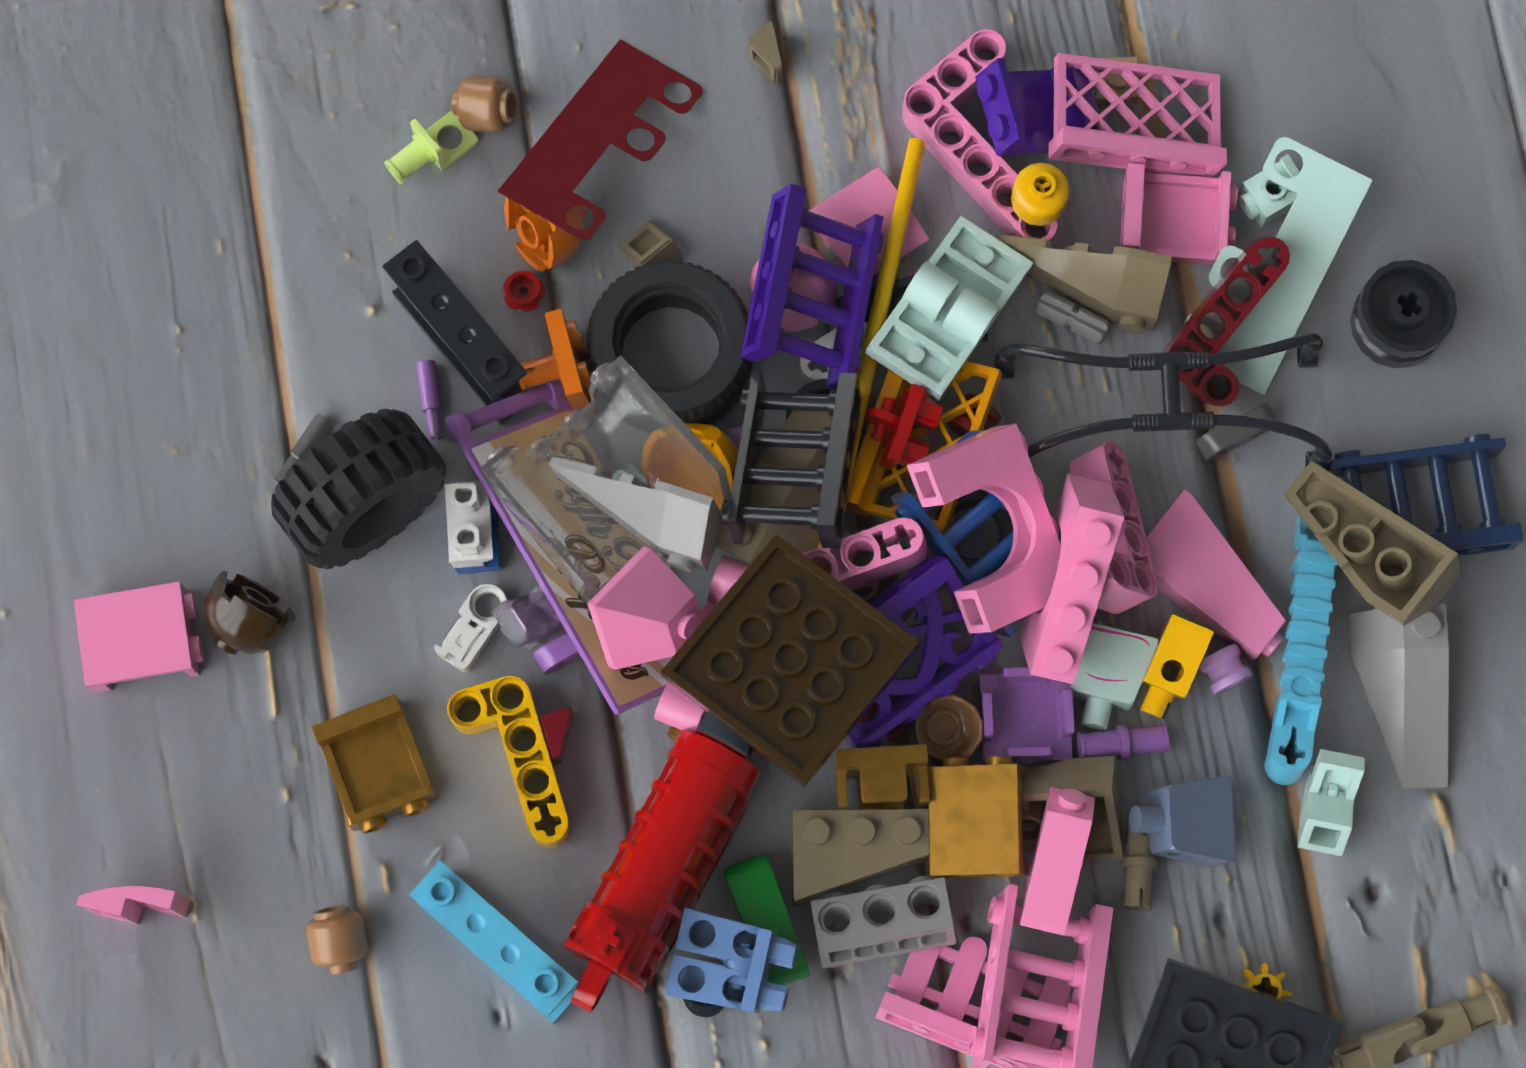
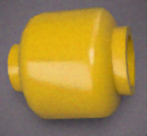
[1011,162,1070,226]

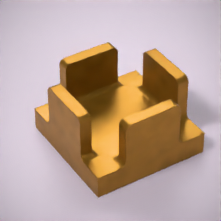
[834,744,929,810]

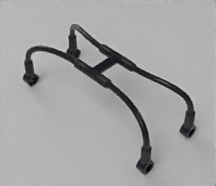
[995,333,1332,470]

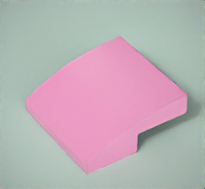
[809,166,929,276]
[76,886,191,925]

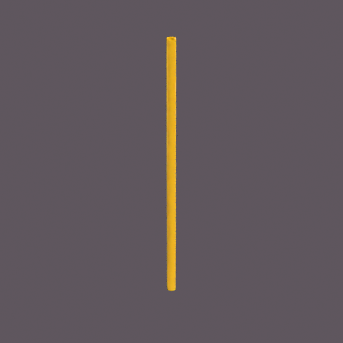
[818,138,926,574]

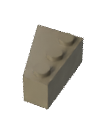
[792,809,930,906]

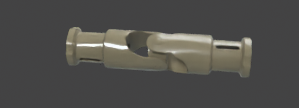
[1328,986,1508,1068]

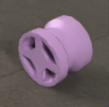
[1199,644,1253,695]

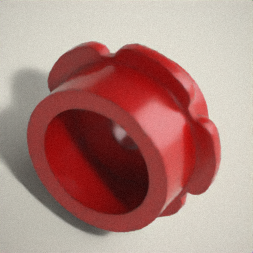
[503,270,545,312]

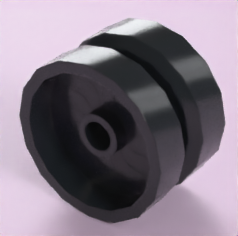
[1350,260,1457,368]

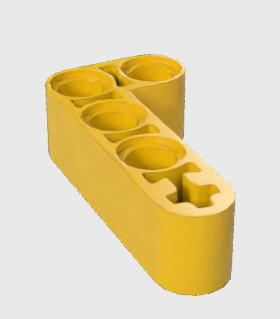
[447,676,571,849]

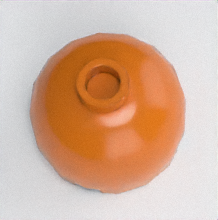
[504,197,585,271]

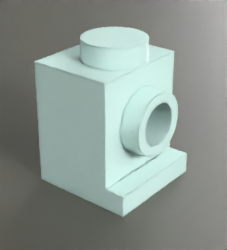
[1238,154,1300,228]

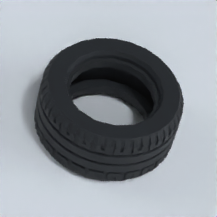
[586,260,753,432]

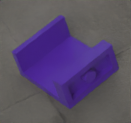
[975,55,1098,156]

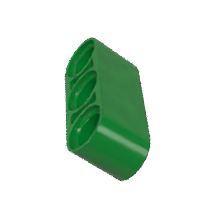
[723,853,811,985]

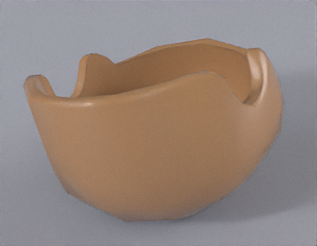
[914,694,983,761]

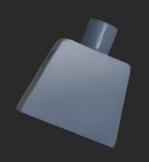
[1129,776,1236,867]

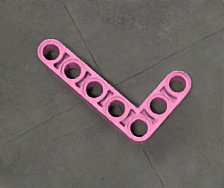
[902,29,1058,242]

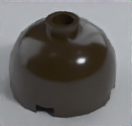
[203,571,296,655]

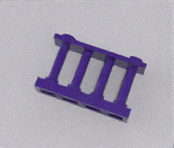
[740,183,884,389]

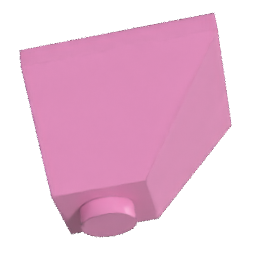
[587,546,703,670]

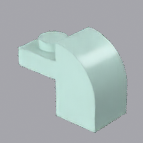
[1297,749,1365,856]

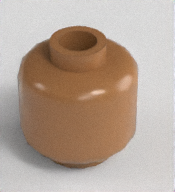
[451,75,518,133]
[305,904,369,974]

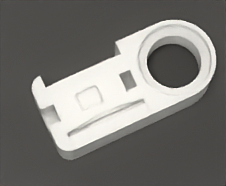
[434,584,509,672]

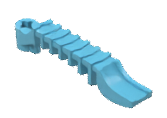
[1264,513,1338,785]

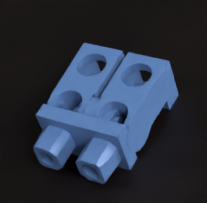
[665,908,799,1013]

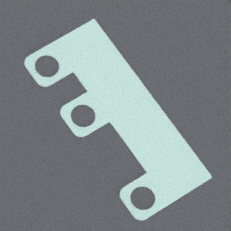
[1177,137,1373,395]

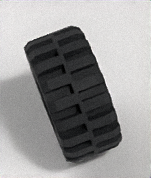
[271,408,446,569]

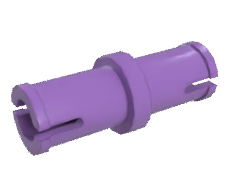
[1075,724,1169,760]

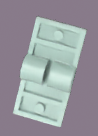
[865,216,1033,401]

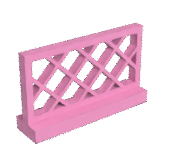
[1049,53,1227,178]

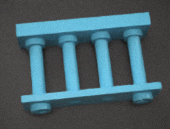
[409,860,578,1024]

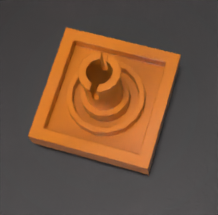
[519,309,598,416]

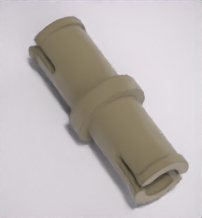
[1121,818,1158,911]

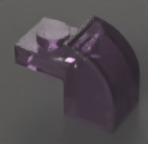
[492,584,565,651]

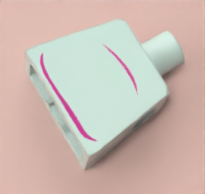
[1068,623,1159,730]

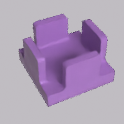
[978,667,1075,765]

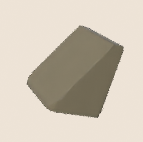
[748,20,782,83]
[617,220,683,267]

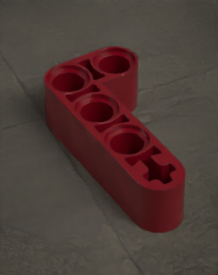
[1163,237,1290,407]

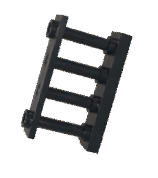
[382,239,528,425]
[722,370,862,549]

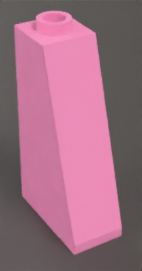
[1146,489,1286,663]

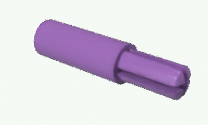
[416,360,444,440]

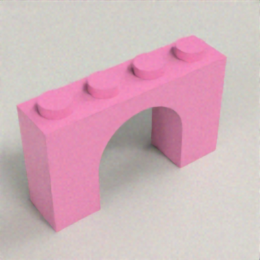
[907,423,1061,633]
[1020,473,1124,684]

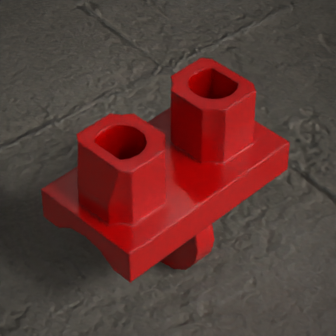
[864,384,943,469]

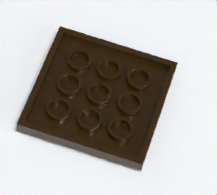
[660,534,920,788]

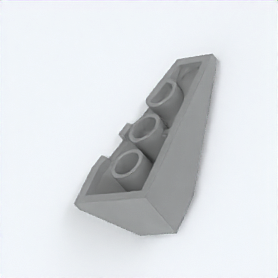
[549,456,724,573]
[1348,604,1449,789]

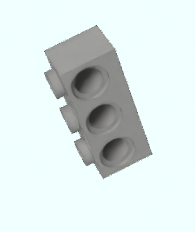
[810,876,957,968]

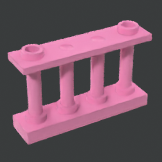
[968,884,1113,1068]

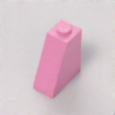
[1020,787,1095,936]

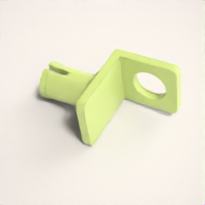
[384,111,479,184]

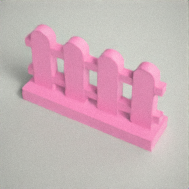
[875,937,1072,1068]

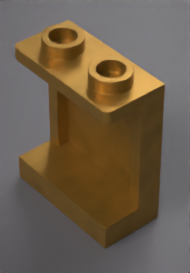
[311,694,437,834]
[928,756,1028,878]

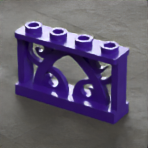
[846,554,1004,748]

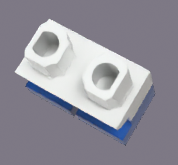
[445,481,502,574]

